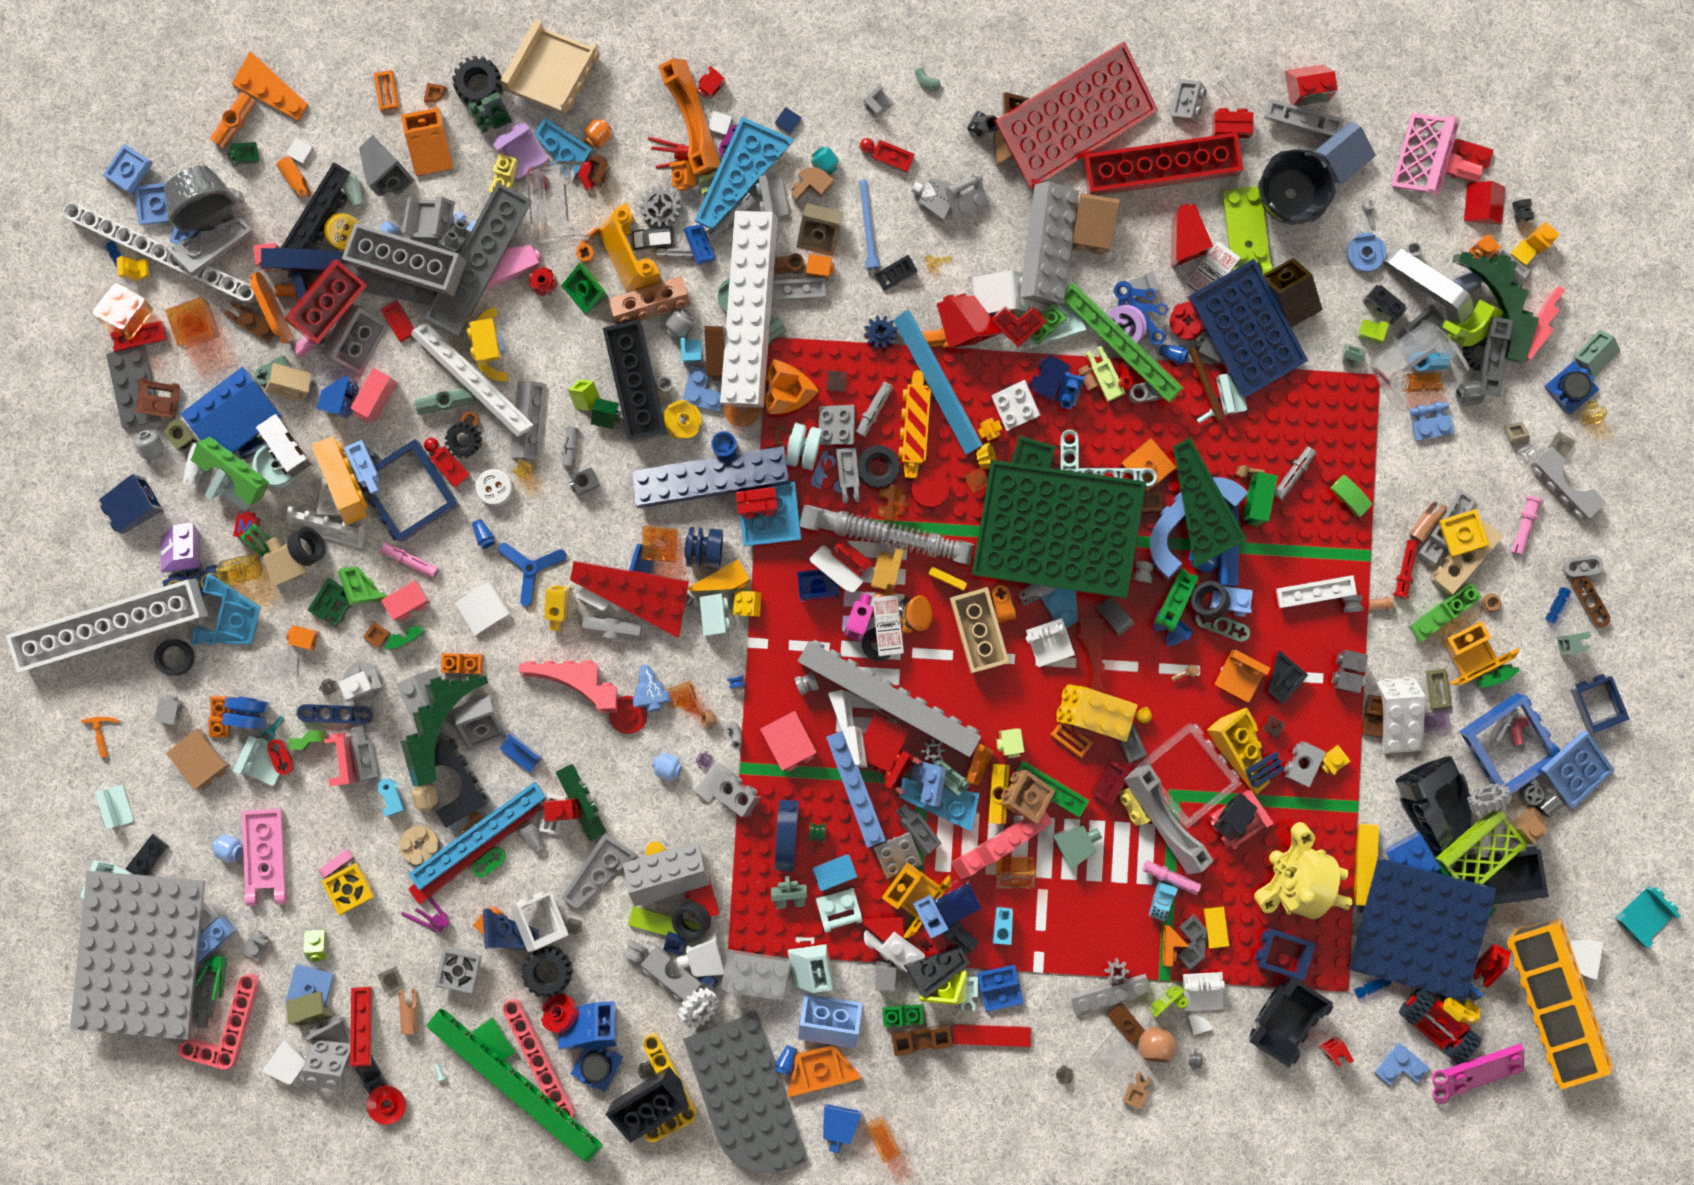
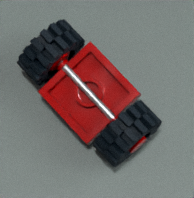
[1399,989,1482,1065]

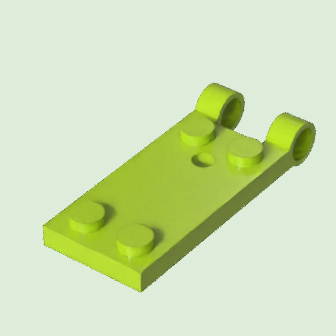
[1222,186,1272,274]

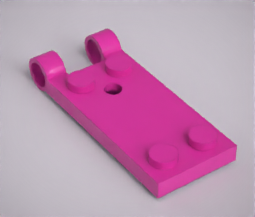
[1432,1043,1524,1105]

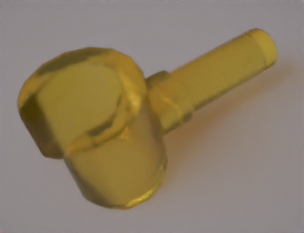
[924,255,952,268]

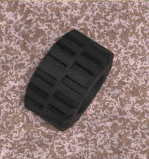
[452,56,503,107]
[521,946,573,998]

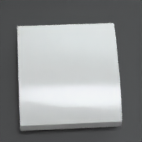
[455,581,510,636]

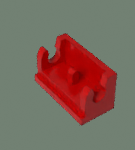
[1473,943,1511,988]
[1319,1036,1354,1067]

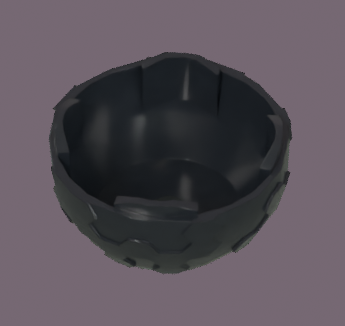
[1258,149,1336,225]

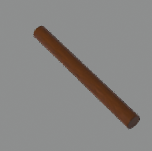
[1189,347,1224,421]

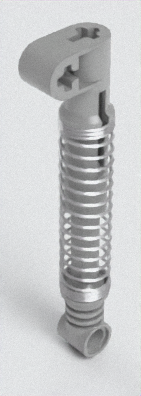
[799,505,975,564]

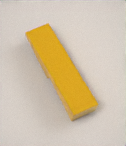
[1354,823,1379,906]

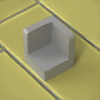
[864,84,892,118]
[1130,271,1159,298]

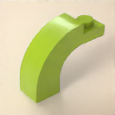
[1442,300,1504,346]

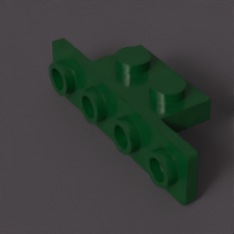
[556,764,607,841]

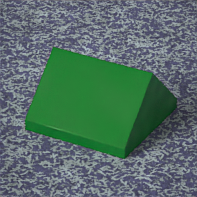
[561,262,608,315]

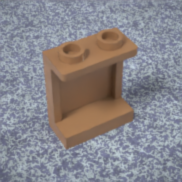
[166,729,230,790]

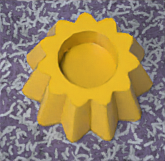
[976,443,997,469]

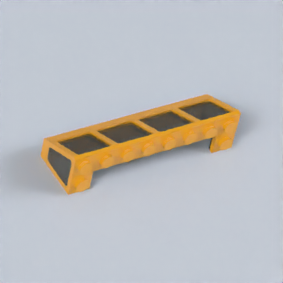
[1507,918,1614,1090]

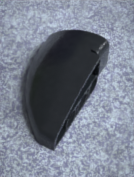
[1395,756,1472,868]

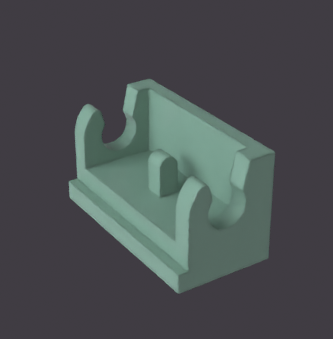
[1557,632,1591,656]

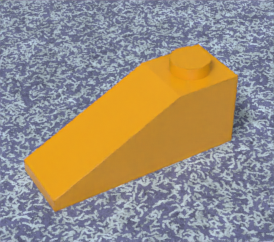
[688,559,750,592]

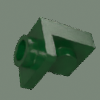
[228,142,259,167]

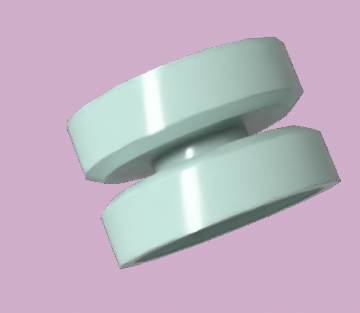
[786,423,822,471]
[253,444,298,488]

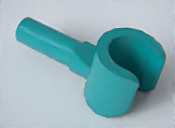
[261,715,284,741]

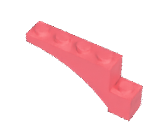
[519,660,618,713]
[951,811,1053,879]

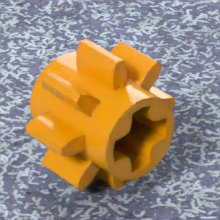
[978,418,1003,441]

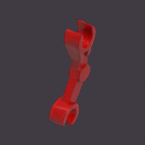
[1118,360,1133,390]

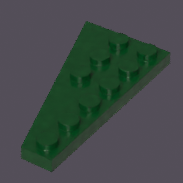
[1173,437,1247,568]

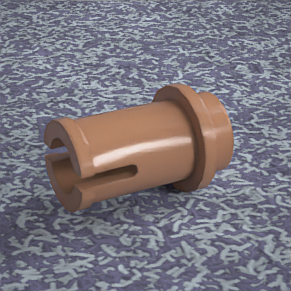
[1077,365,1098,391]
[1368,596,1394,611]

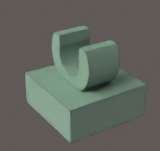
[1342,343,1364,368]

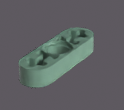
[1195,610,1250,642]

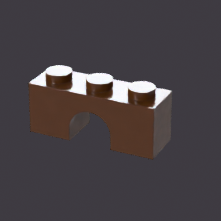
[891,1024,953,1056]

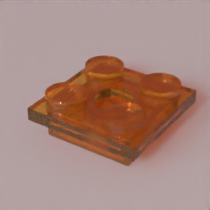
[641,526,677,563]

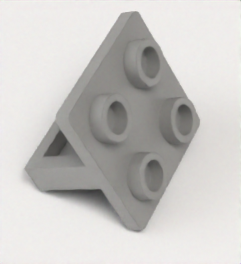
[746,175,789,217]

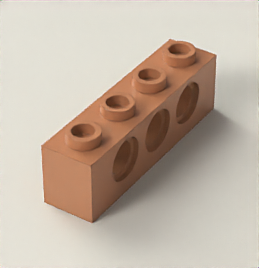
[608,276,691,325]

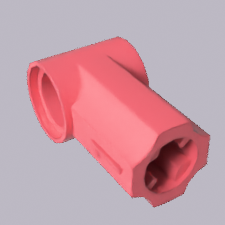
[1445,154,1483,182]

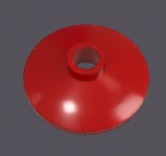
[366,1085,406,1125]

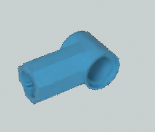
[1407,351,1450,371]

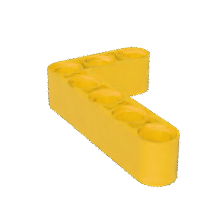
[643,1033,697,1142]

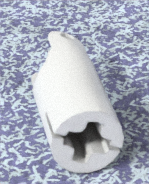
[183,443,203,488]

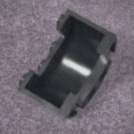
[1461,846,1549,905]
[1249,976,1333,1068]

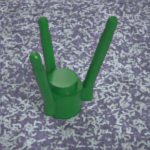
[195,955,228,1002]

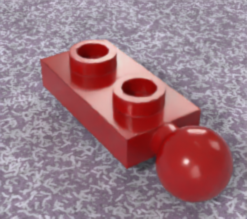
[859,138,915,173]
[424,437,470,488]

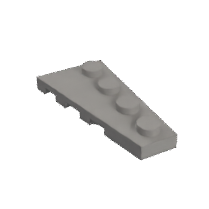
[165,217,253,276]
[561,832,637,908]

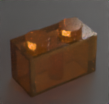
[866,1115,901,1163]

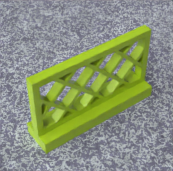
[1435,809,1528,884]

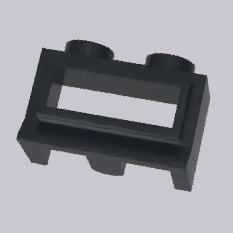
[1362,284,1407,325]

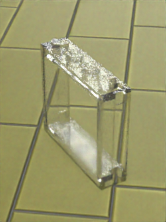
[1135,723,1241,829]

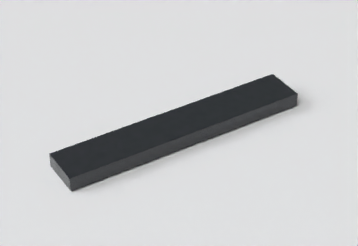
[281,162,351,271]

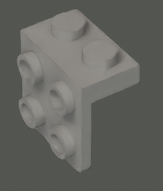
[302,1039,350,1090]

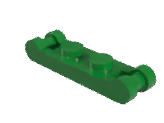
[1155,568,1198,632]

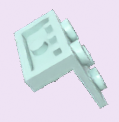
[205,469,251,512]
[233,735,290,786]

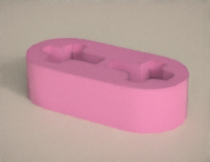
[318,849,354,879]

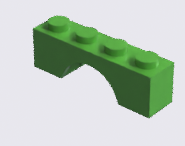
[191,437,269,505]

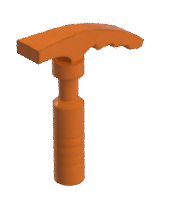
[81,717,120,758]

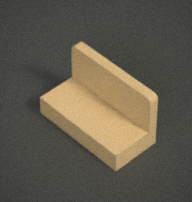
[265,363,311,402]

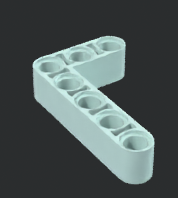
[1061,430,1157,488]

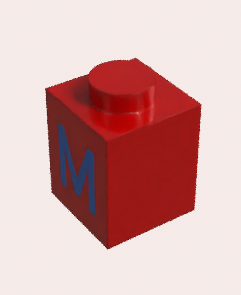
[233,511,261,541]

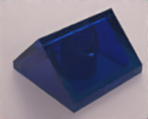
[797,569,839,602]
[934,883,982,927]

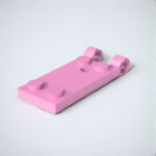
[242,808,288,907]

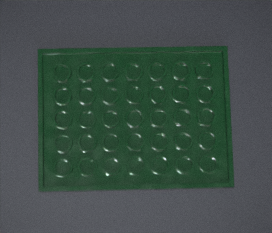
[972,460,1147,599]

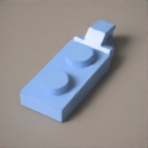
[344,440,380,495]

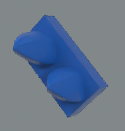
[1153,608,1193,646]

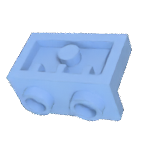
[1210,586,1253,617]

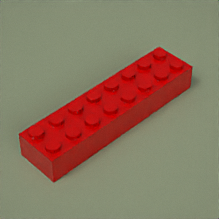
[1082,132,1243,196]

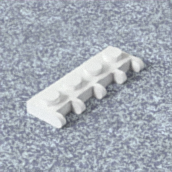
[287,506,365,549]

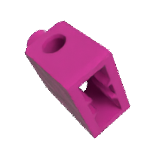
[843,593,873,642]

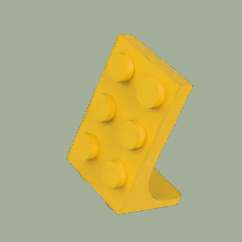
[1057,684,1138,742]

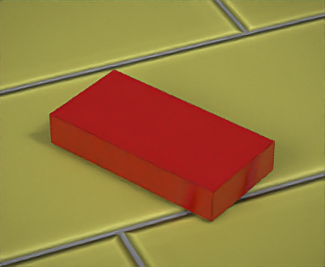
[380,300,415,343]

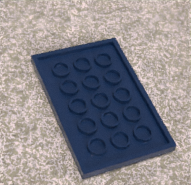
[1187,259,1308,398]

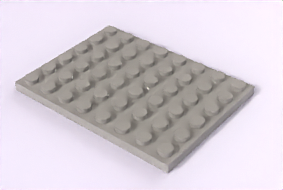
[70,870,206,1040]

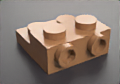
[1001,770,1055,824]

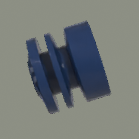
[684,527,723,570]

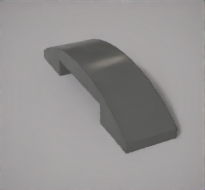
[1480,317,1513,397]

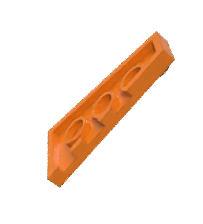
[231,51,308,121]

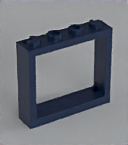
[358,439,460,542]

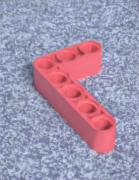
[178,973,260,1069]

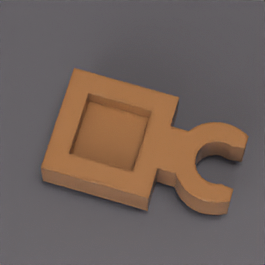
[1122,1071,1151,1110]

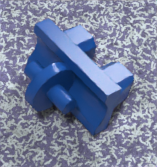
[1057,372,1085,409]

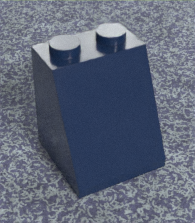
[99,474,164,534]

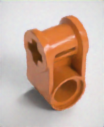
[990,585,1016,623]

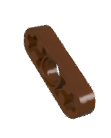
[1571,576,1611,627]

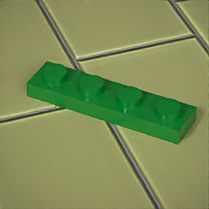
[1015,760,1089,817]

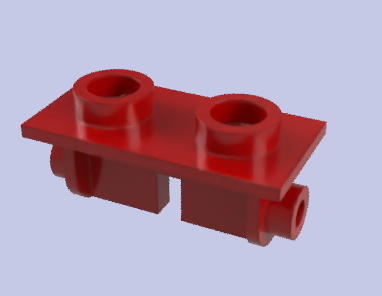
[830,538,872,577]

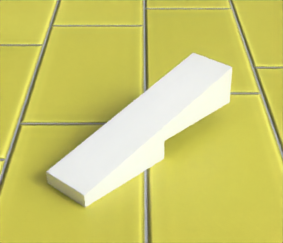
[828,690,867,768]

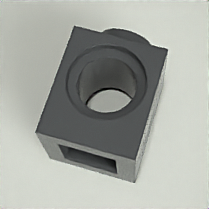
[569,467,600,495]

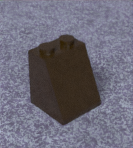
[1263,258,1323,328]

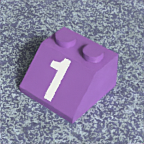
[161,523,200,573]

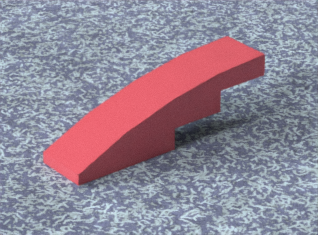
[1526,286,1566,362]

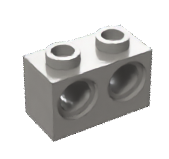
[713,774,762,817]

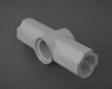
[582,616,642,641]

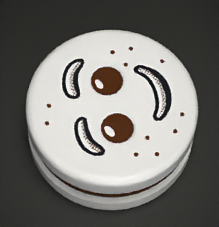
[476,469,514,506]

